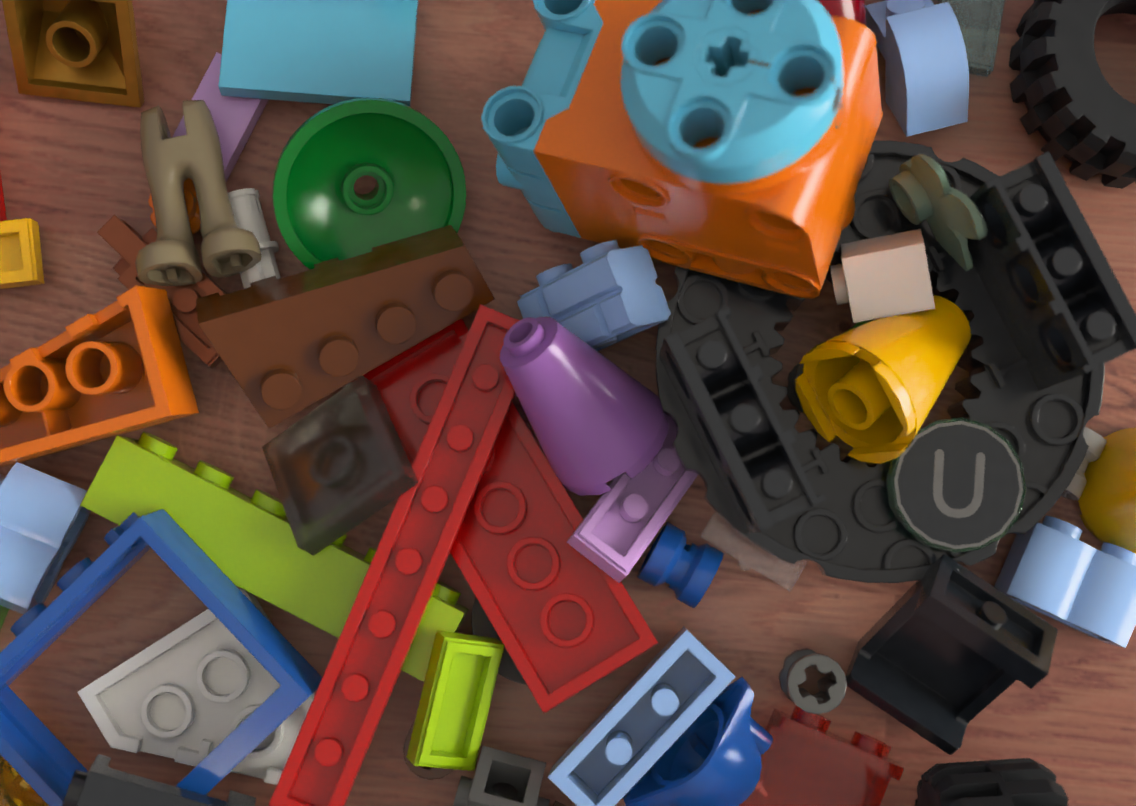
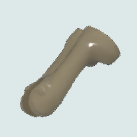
[135,100,261,286]

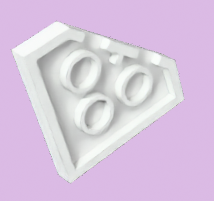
[78,588,315,785]

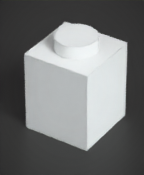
[830,229,935,323]

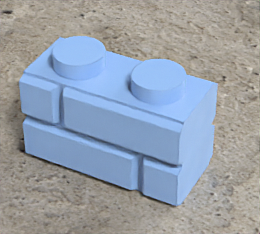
[517,240,671,351]

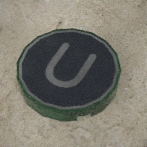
[886,418,1026,553]

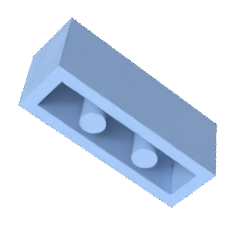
[548,627,735,806]

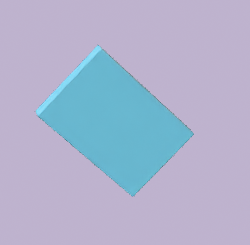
[218,0,418,107]

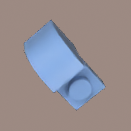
[865,0,969,137]

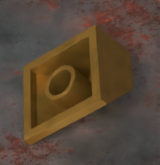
[2,0,144,108]

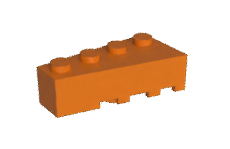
[0,285,199,468]

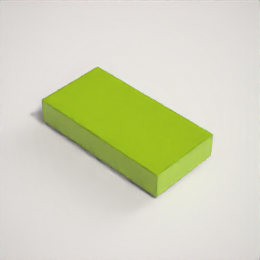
[406,630,504,771]

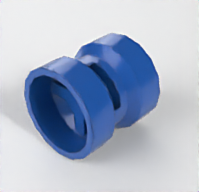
[637,522,724,609]

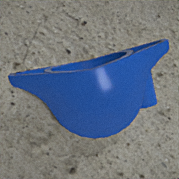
[623,677,773,806]

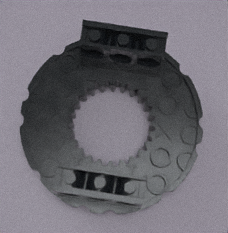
[655,141,1136,583]

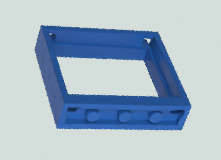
[0,509,322,806]

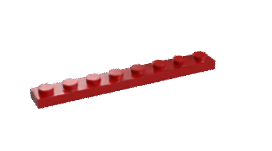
[269,304,520,806]

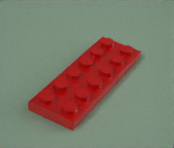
[352,319,659,713]

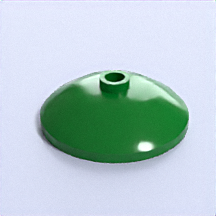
[272,98,466,269]

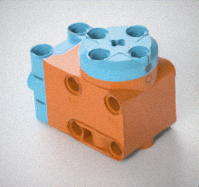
[481,0,883,298]

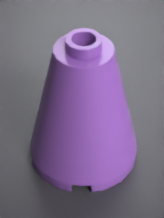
[500,316,668,496]

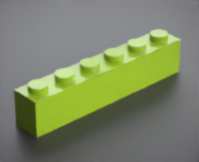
[80,431,469,682]

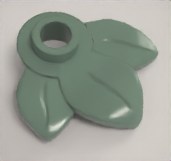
[889,154,988,271]

